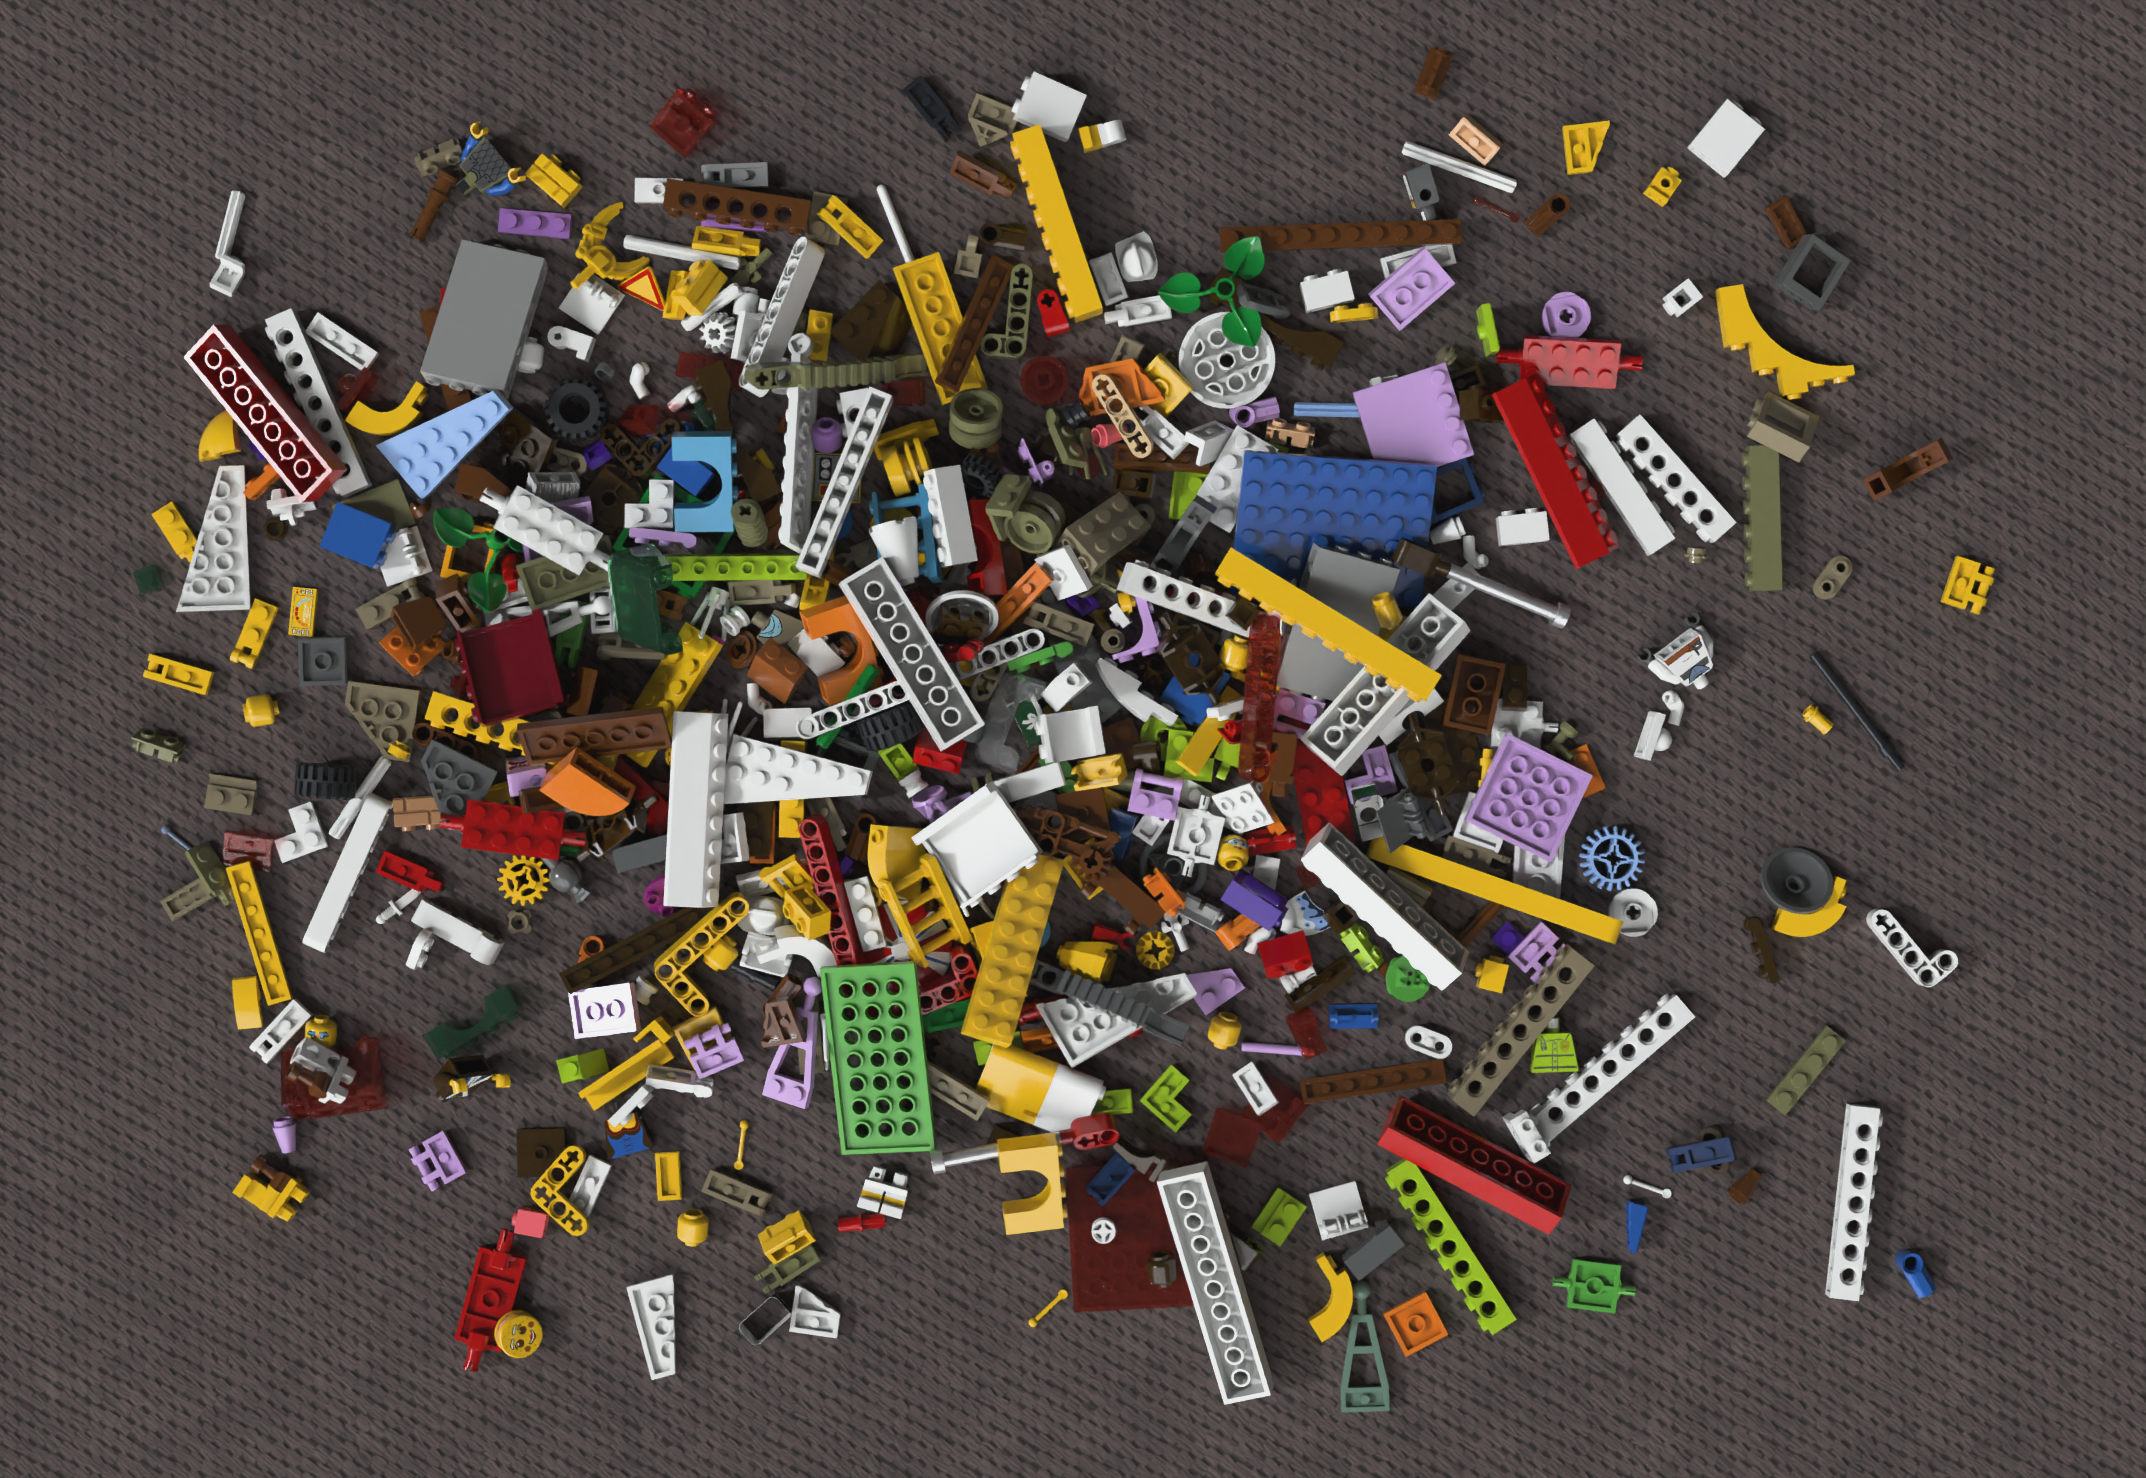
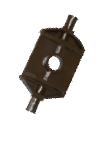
[581,459,645,535]
[1156,612,1225,706]
[1396,713,1460,817]
[576,792,659,863]

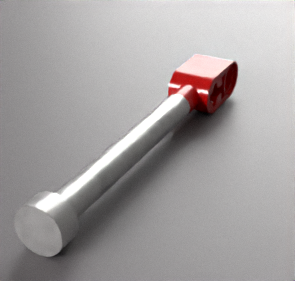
[930,1113,1119,1174]

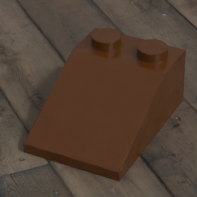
[454,461,513,505]
[1443,654,1506,735]
[564,665,609,716]

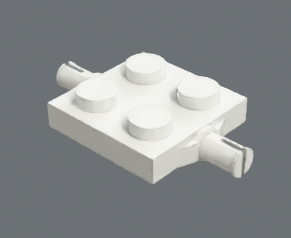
[731,299,770,364]
[1491,699,1558,749]
[1167,795,1225,877]

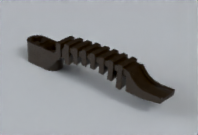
[1113,1135,1263,1271]

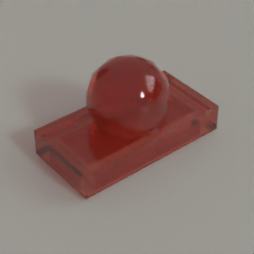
[336,367,380,414]

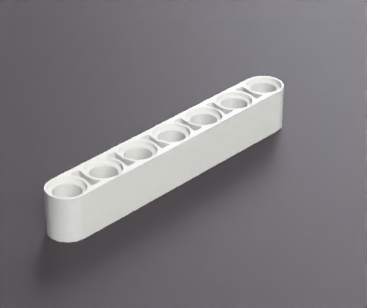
[739,236,825,397]
[303,793,393,953]

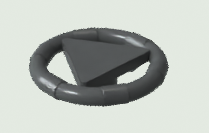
[1138,833,1208,899]

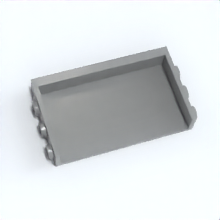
[420,239,549,399]
[1269,543,1400,702]

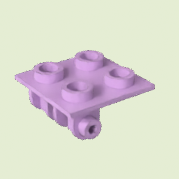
[1018,438,1054,489]

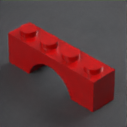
[967,499,1008,598]

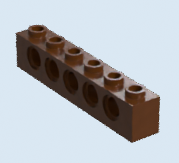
[663,178,812,236]

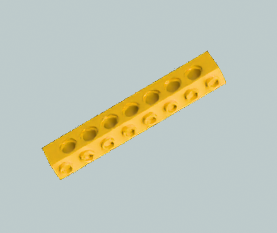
[424,691,619,771]

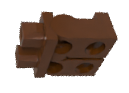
[1269,732,1297,798]

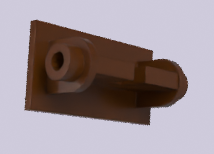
[1414,47,1453,101]

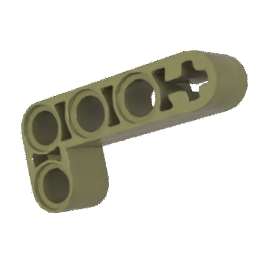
[980,264,1033,360]

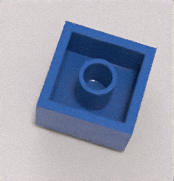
[657,447,718,499]

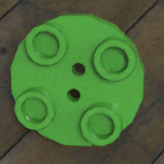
[1386,955,1431,1002]

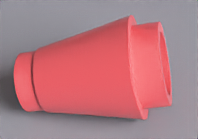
[1091,424,1128,448]

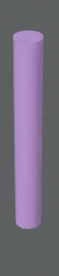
[1241,1042,1314,1056]

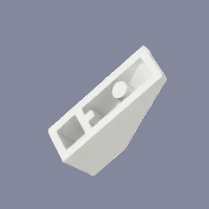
[985,762,1066,803]

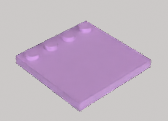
[1352,362,1474,467]
[1464,733,1593,862]

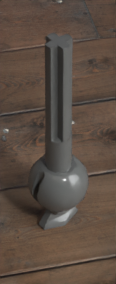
[503,800,593,903]

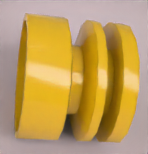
[880,437,933,497]

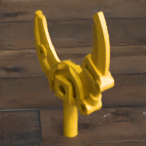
[570,202,650,289]

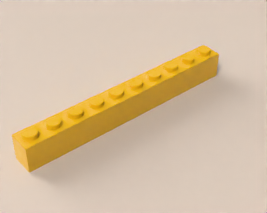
[1215,548,1442,703]

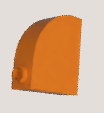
[539,747,636,816]

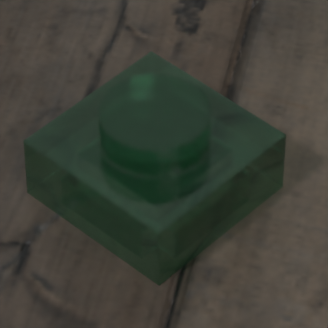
[133,564,165,595]

